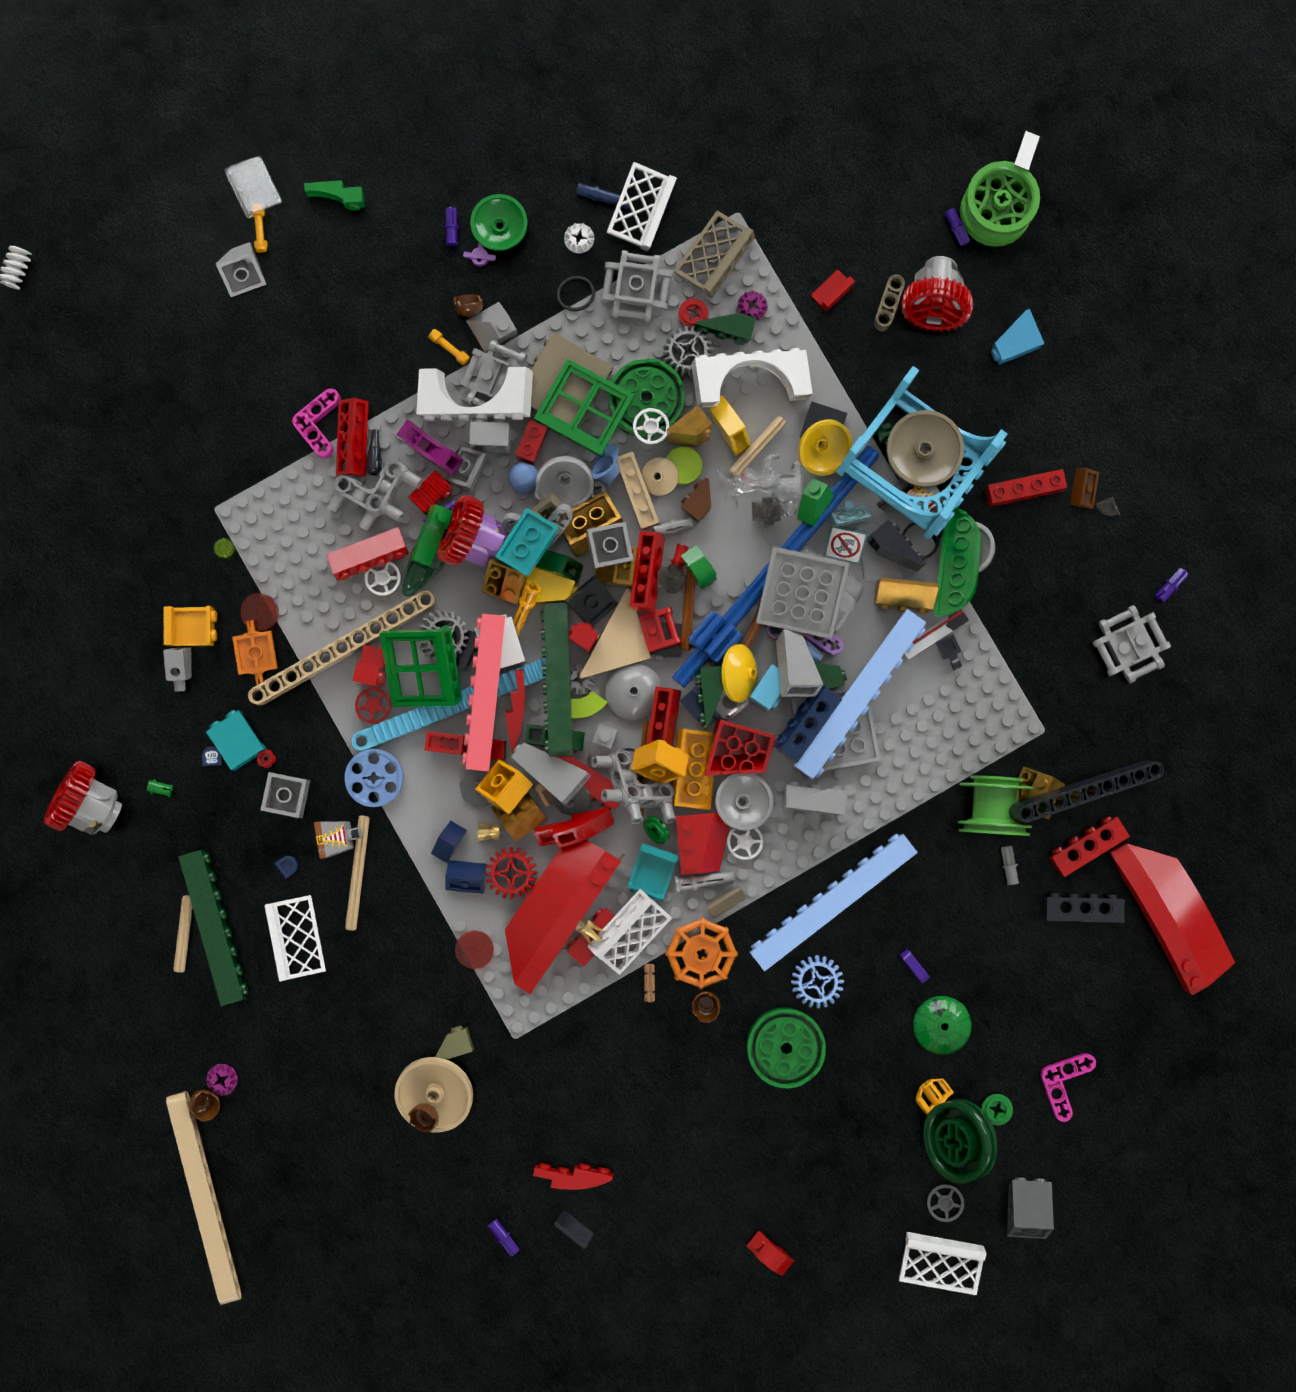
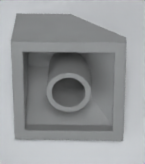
[216,242,266,297]
[466,302,518,353]

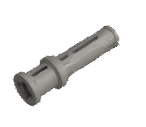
[674,871,734,893]

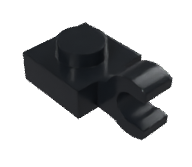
[935,634,962,670]

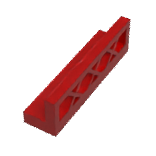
[336,398,368,477]

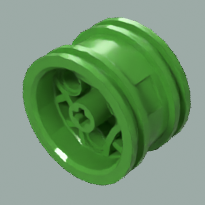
[960,161,1040,247]

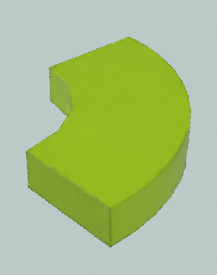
[571,691,608,719]

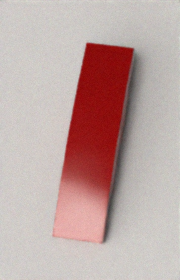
[505,669,525,751]
[424,731,507,760]

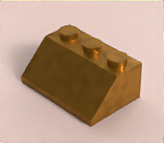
[666,406,712,447]
[560,491,623,557]
[874,577,939,614]

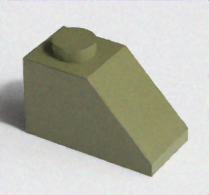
[436,1025,474,1060]

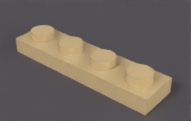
[617,451,659,530]

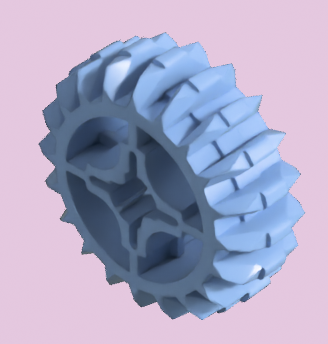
[791,955,844,1008]

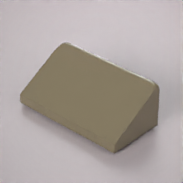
[707,886,746,918]

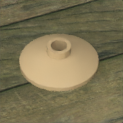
[641,457,679,496]

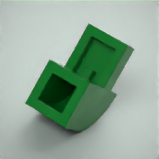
[681,545,717,590]

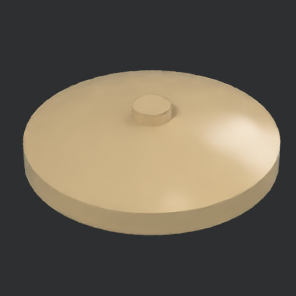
[395,1057,473,1132]

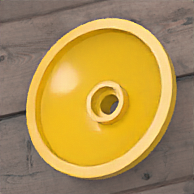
[798,419,852,476]
[722,644,758,702]

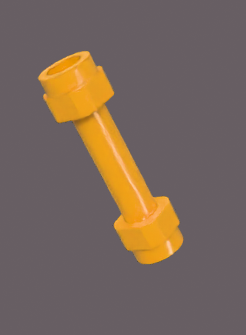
[251,205,268,253]
[428,329,470,366]

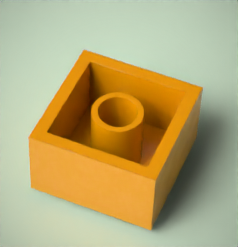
[631,740,689,783]
[475,759,533,814]

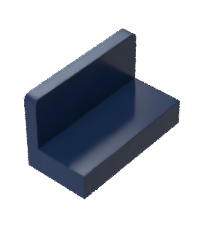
[680,687,720,730]
[445,860,487,894]

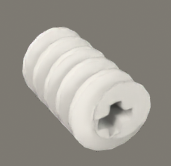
[0,246,31,290]

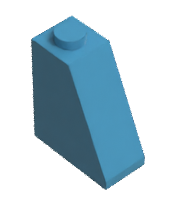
[991,309,1044,365]

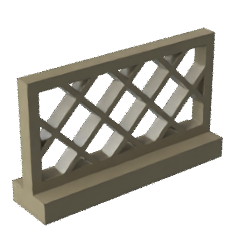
[674,211,755,298]

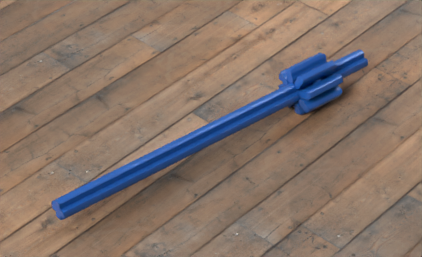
[672,445,880,688]

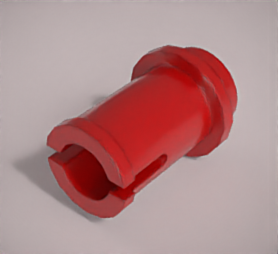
[670,544,689,569]

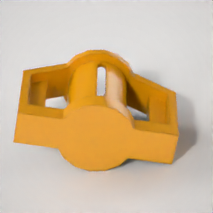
[915,1078,954,1114]

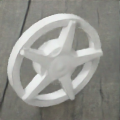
[633,408,669,445]
[365,562,401,596]
[727,828,763,860]

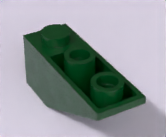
[693,313,756,345]
[695,666,724,728]
[524,724,585,751]

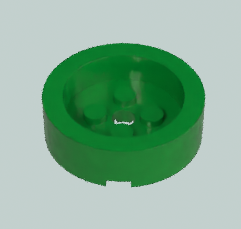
[608,358,685,438]
[746,1007,826,1088]

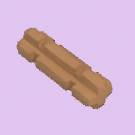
[644,964,655,1002]

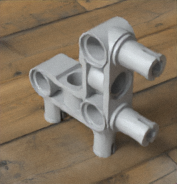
[327,460,423,531]
[591,749,676,824]

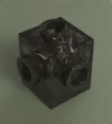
[752,497,783,525]
[657,565,687,593]

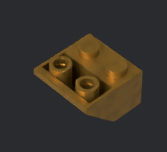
[595,546,637,588]
[481,558,527,604]
[1018,767,1065,819]
[491,792,547,842]

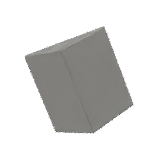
[445,446,488,493]

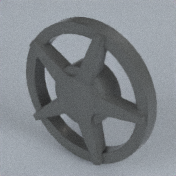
[927,1184,964,1222]

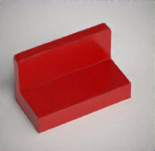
[811,270,855,312]

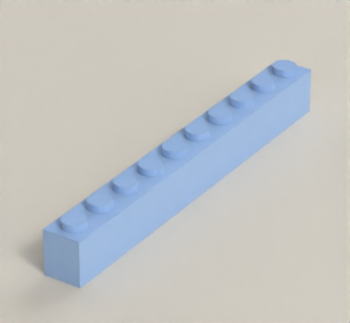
[793,609,926,780]
[750,834,918,971]

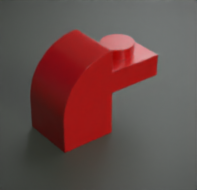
[747,1230,794,1276]

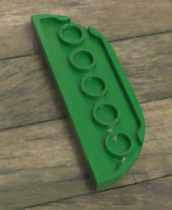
[934,507,982,617]

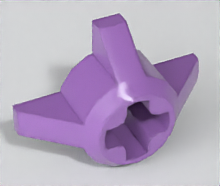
[463,243,496,267]

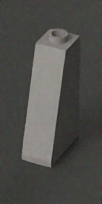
[776,629,824,697]
[511,743,591,805]

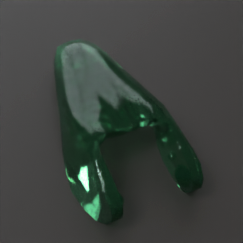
[402,546,445,597]

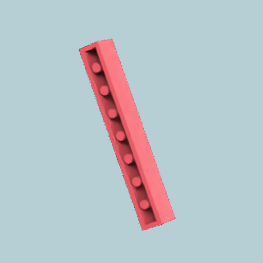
[462,614,505,771]

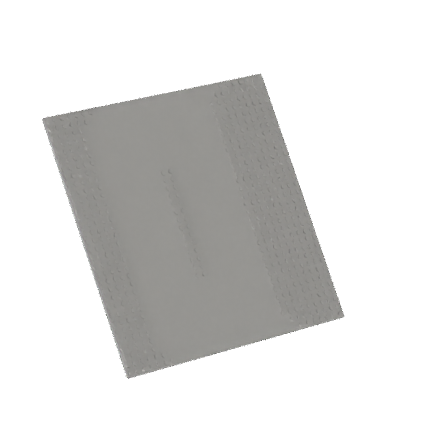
[215,213,1045,1039]

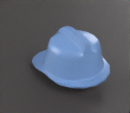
[591,444,620,486]

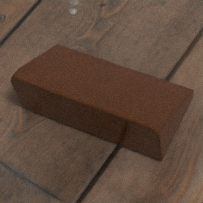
[1070,468,1099,509]

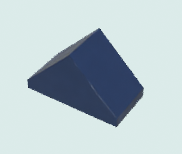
[431,820,467,863]

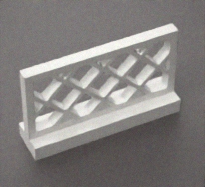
[606,162,676,251]
[587,889,672,975]
[265,895,326,981]
[899,1232,986,1295]

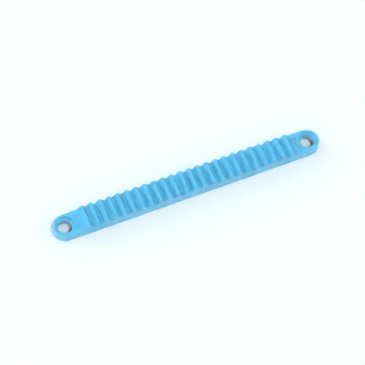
[351,658,546,751]

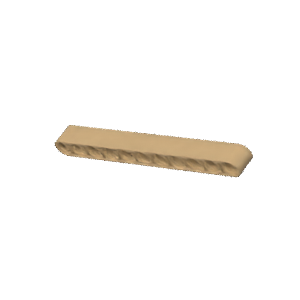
[248,591,436,705]
[166,1091,241,1305]

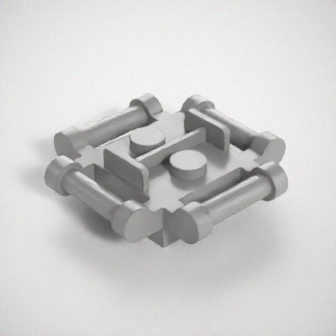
[600,250,673,322]
[459,340,535,406]
[1092,605,1171,683]

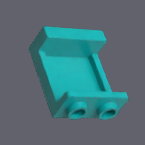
[206,710,266,771]
[627,843,679,902]

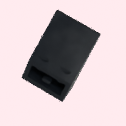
[866,520,926,572]

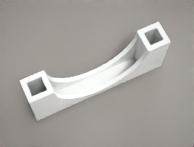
[691,348,813,408]
[416,367,533,421]

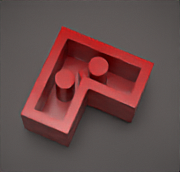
[352,645,386,689]

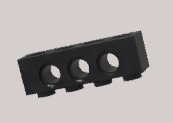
[1043,893,1125,923]

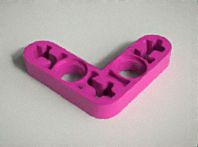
[292,389,341,459]
[1040,1053,1096,1122]

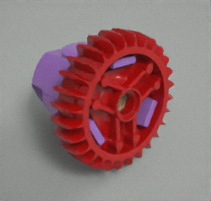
[437,495,510,568]

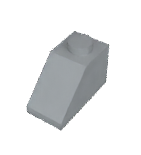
[587,724,618,763]

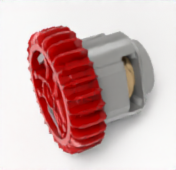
[902,256,973,332]
[44,761,122,835]

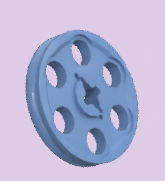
[345,749,404,807]

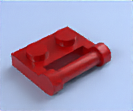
[638,607,682,653]

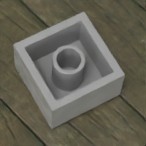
[469,419,512,453]
[586,522,633,569]
[261,772,311,818]

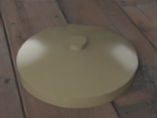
[886,410,964,488]

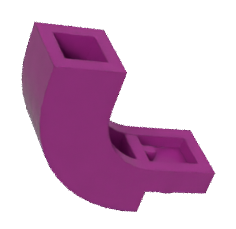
[396,419,464,475]

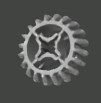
[662,326,714,378]
[417,610,469,660]

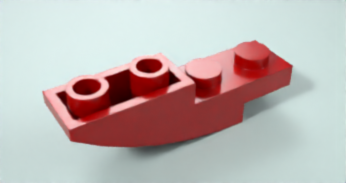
[534,807,614,848]
[533,1163,613,1190]

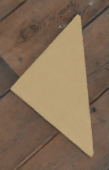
[579,588,651,679]

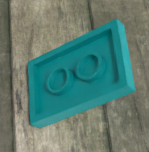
[495,508,560,577]

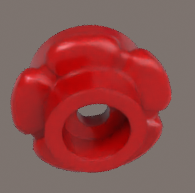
[257,749,276,768]

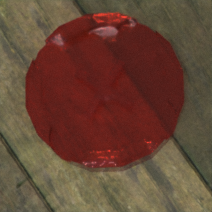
[241,593,279,631]
[455,930,494,969]

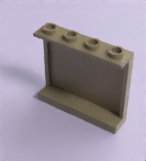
[529,332,613,429]

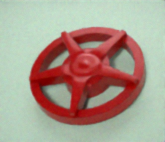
[355,688,391,724]

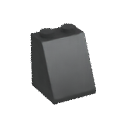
[1007,1178,1054,1239]

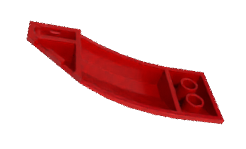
[504,840,621,995]
[1109,843,1235,995]

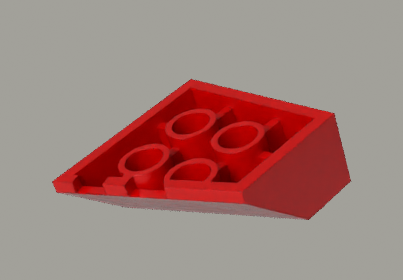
[704,719,776,776]
[676,813,729,875]

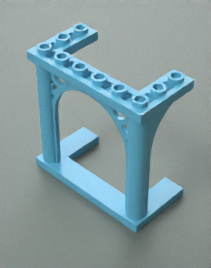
[836,366,1007,539]

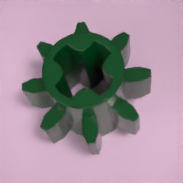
[876,423,893,448]

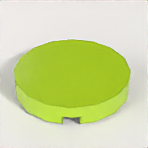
[666,447,703,485]

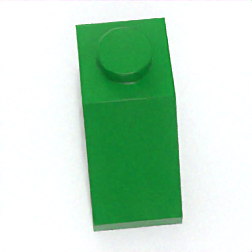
[797,478,834,527]

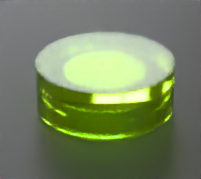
[214,539,235,558]

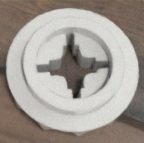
[564,223,594,253]

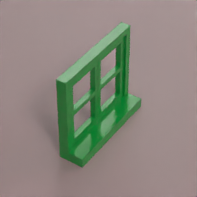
[534,358,635,458]
[380,626,462,707]

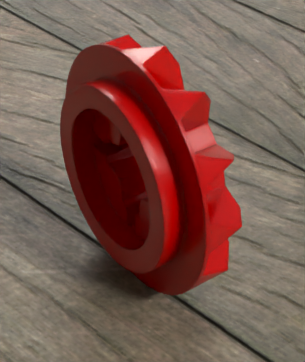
[678,298,709,328]

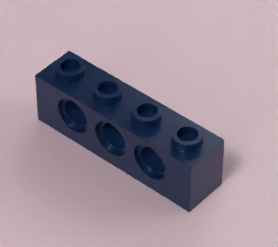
[773,685,842,763]

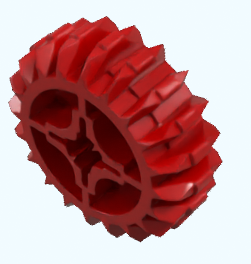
[485,847,538,899]

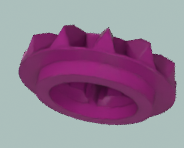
[737,290,768,321]
[206,1064,238,1096]

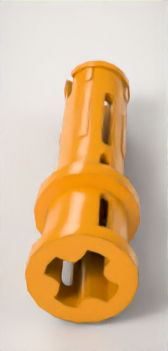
[513,582,542,637]

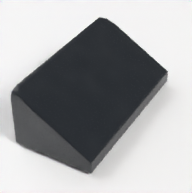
[554,1210,593,1249]

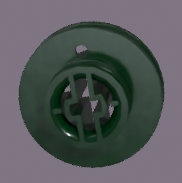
[923,1099,997,1184]

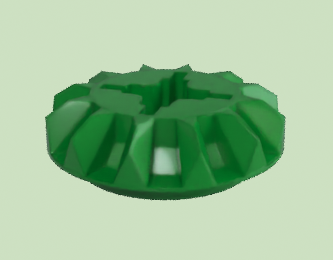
[643,816,670,844]
[982,1094,1013,1125]

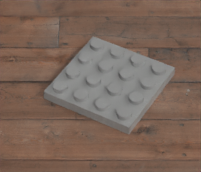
[756,546,850,639]
[790,688,881,771]

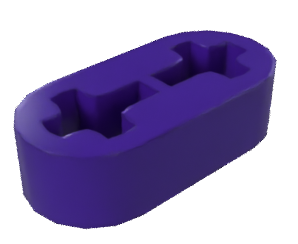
[900,949,930,984]

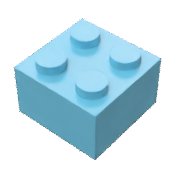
[749,664,781,712]

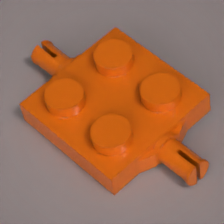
[233,620,278,686]

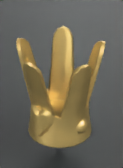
[477,822,506,842]
[576,918,605,946]

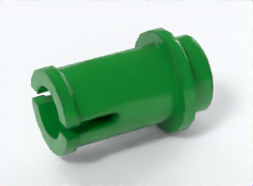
[147,779,173,797]

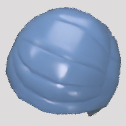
[508,462,538,494]

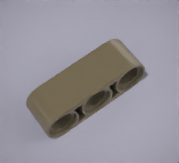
[874,275,905,331]

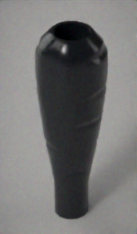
[366,429,382,476]

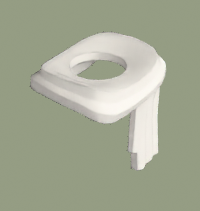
[715,689,749,720]

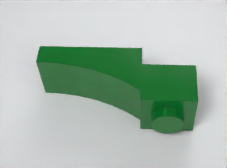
[304,181,365,211]
[411,504,453,567]

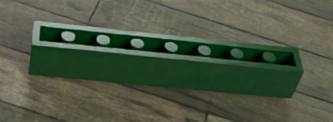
[540,603,573,757]
[178,850,248,1006]

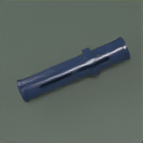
[576,182,633,210]

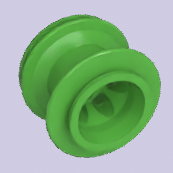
[957,776,1034,836]

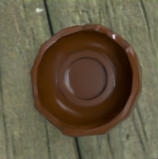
[454,295,483,317]
[692,991,721,1023]
[188,1089,220,1122]
[408,1103,439,1133]

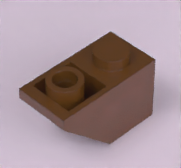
[681,477,711,524]

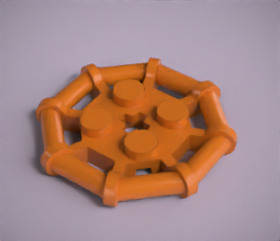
[665,917,738,990]

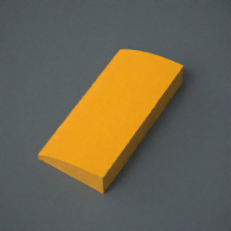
[671,729,714,810]

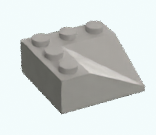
[782,782,848,816]

